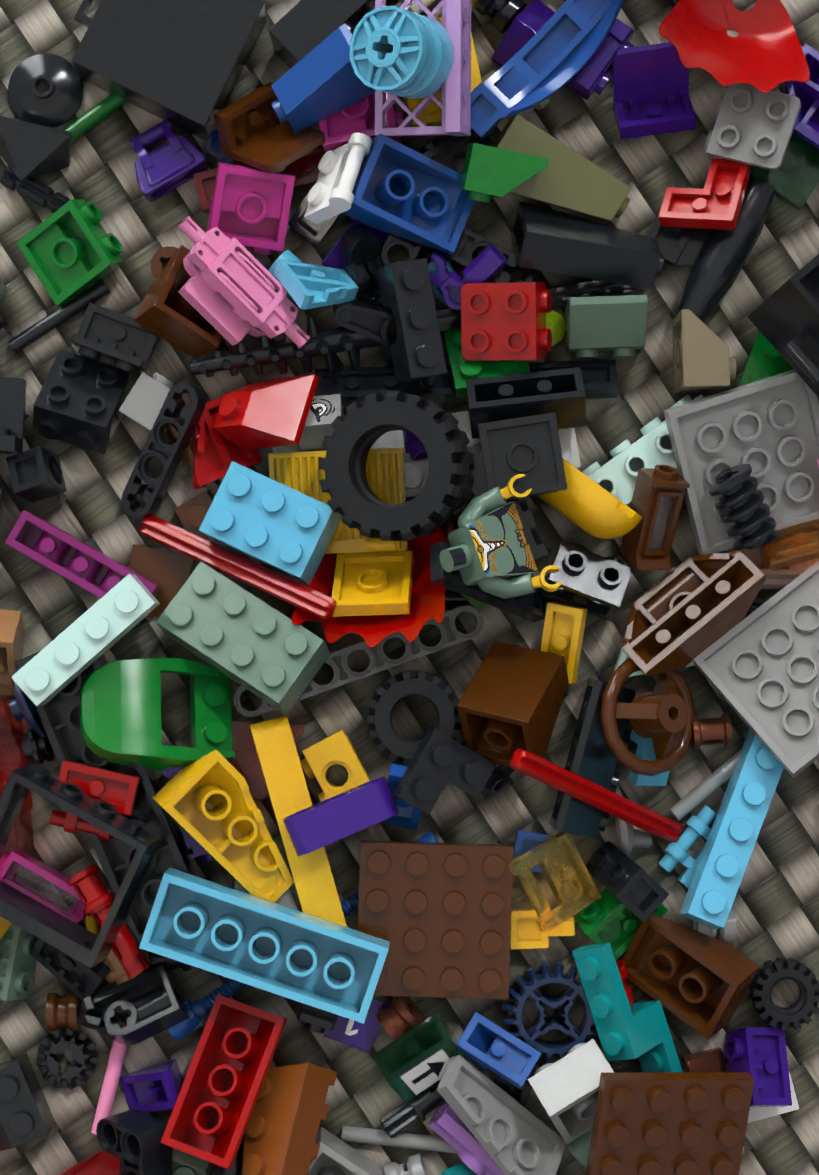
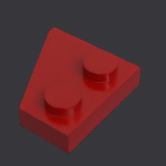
[193,396,262,490]

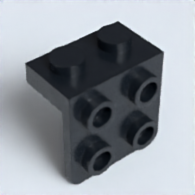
[33,351,129,455]

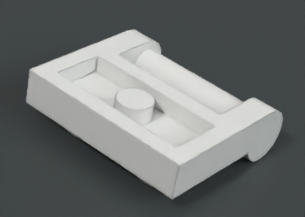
[304,133,373,225]

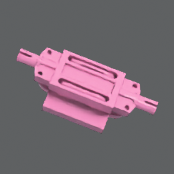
[178,216,310,348]

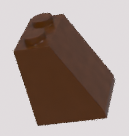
[457,641,569,767]

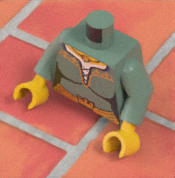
[440,474,562,599]

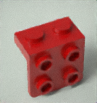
[461,282,552,360]

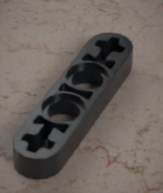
[121,383,206,518]

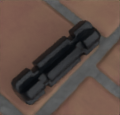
[0,166,70,213]

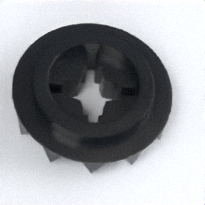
[36,1027,98,1090]

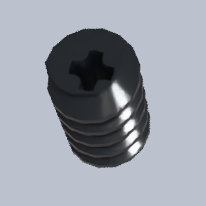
[708,464,781,550]

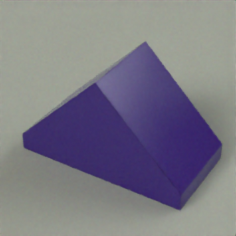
[491,0,555,67]
[120,1059,183,1112]

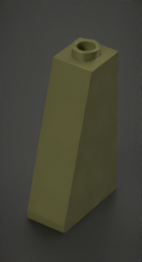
[492,114,631,221]

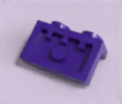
[724,1027,792,1107]

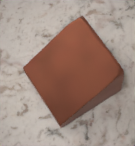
[683,1047,727,1072]

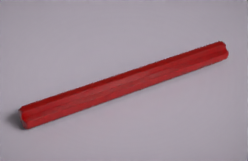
[140,515,337,620]
[510,749,682,842]

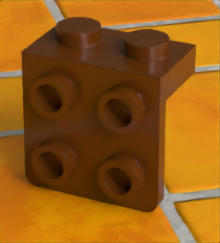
[213,82,325,173]

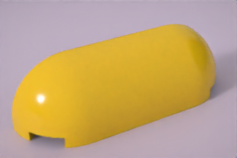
[537,458,643,539]

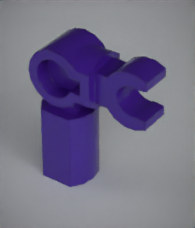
[429,244,508,310]

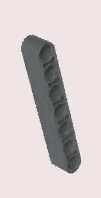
[234,606,483,717]

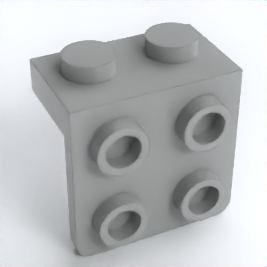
[705,83,801,171]

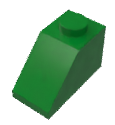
[459,143,549,204]

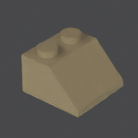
[672,309,736,396]

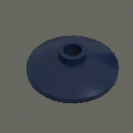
[8,667,48,738]

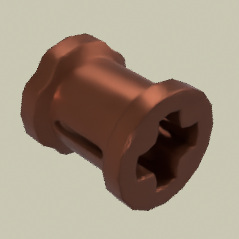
[691,713,733,749]

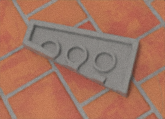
[437,1055,567,1175]

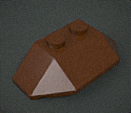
[622,550,766,677]

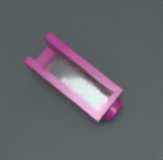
[0,848,87,925]

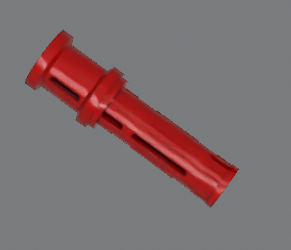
[66,863,150,979]

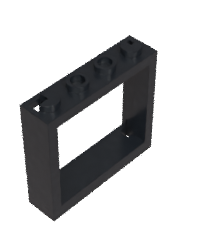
[0,764,162,968]

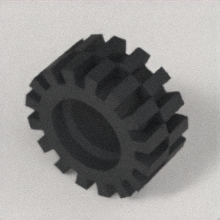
[749,957,819,1030]

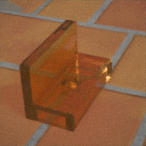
[760,519,819,571]

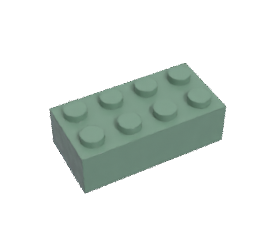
[156,561,330,716]

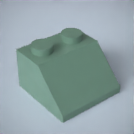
[564,295,648,360]

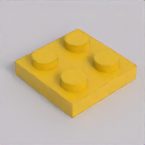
[332,551,414,617]

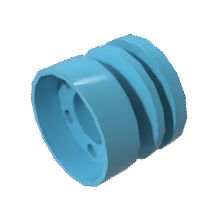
[350,6,453,99]

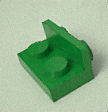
[574,888,668,960]

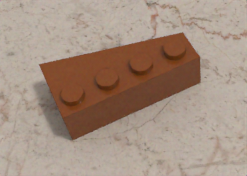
[242,1063,337,1175]

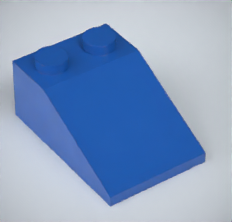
[343,133,475,254]

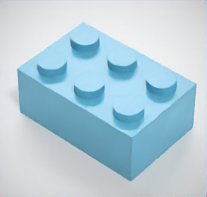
[199,461,343,585]

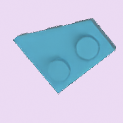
[273,260,359,310]

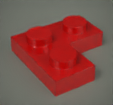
[658,159,751,230]

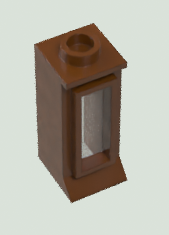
[620,465,690,570]

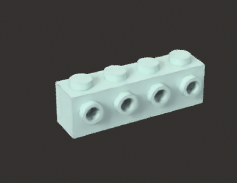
[582,394,704,505]

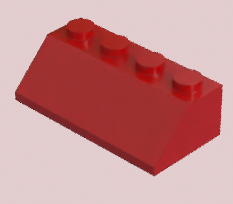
[160,994,287,1170]

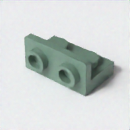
[0,923,39,1001]

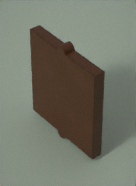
[128,544,194,619]

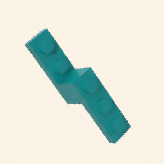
[572,942,683,1072]

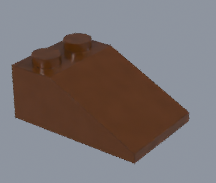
[622,913,760,1040]

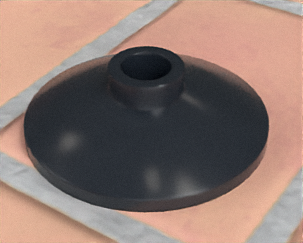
[8,53,83,128]

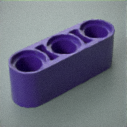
[283,776,399,856]

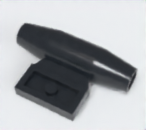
[647,176,776,323]

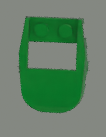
[80,658,235,771]

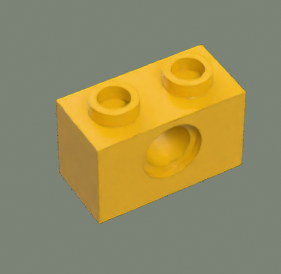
[300,728,371,802]

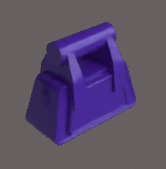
[129,119,209,202]

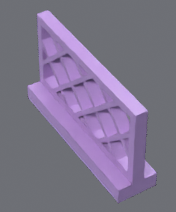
[375,0,471,137]

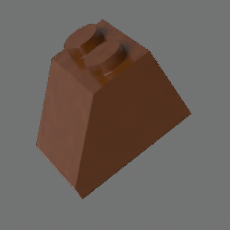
[134,245,222,359]

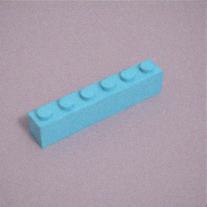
[679,728,784,929]

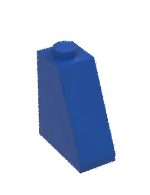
[271,23,375,134]

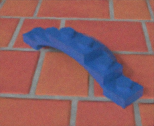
[471,0,624,139]

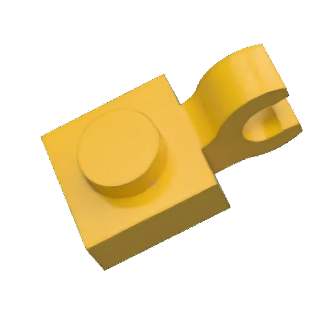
[510,908,575,950]

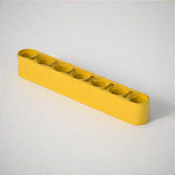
[250,715,347,927]

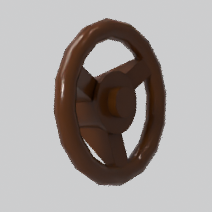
[600,658,695,776]

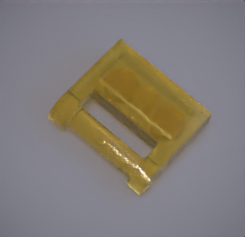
[508,831,601,932]

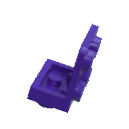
[613,42,696,139]

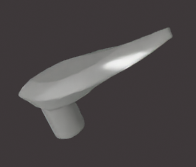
[615,786,652,855]

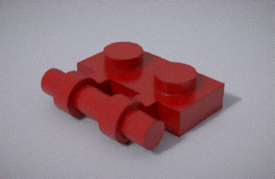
[50,760,140,842]

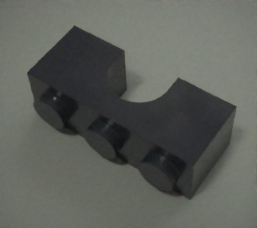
[376,258,447,383]

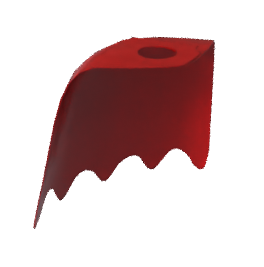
[659,0,810,93]
[292,527,446,648]

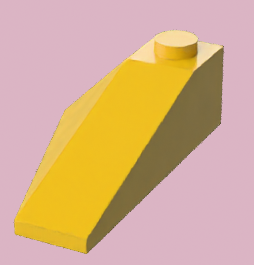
[153,750,294,903]

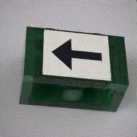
[373,1012,469,1103]

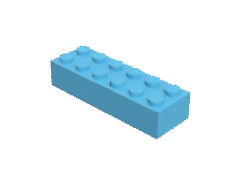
[139,868,390,1024]

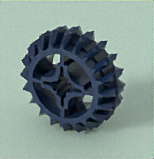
[502,960,599,1064]

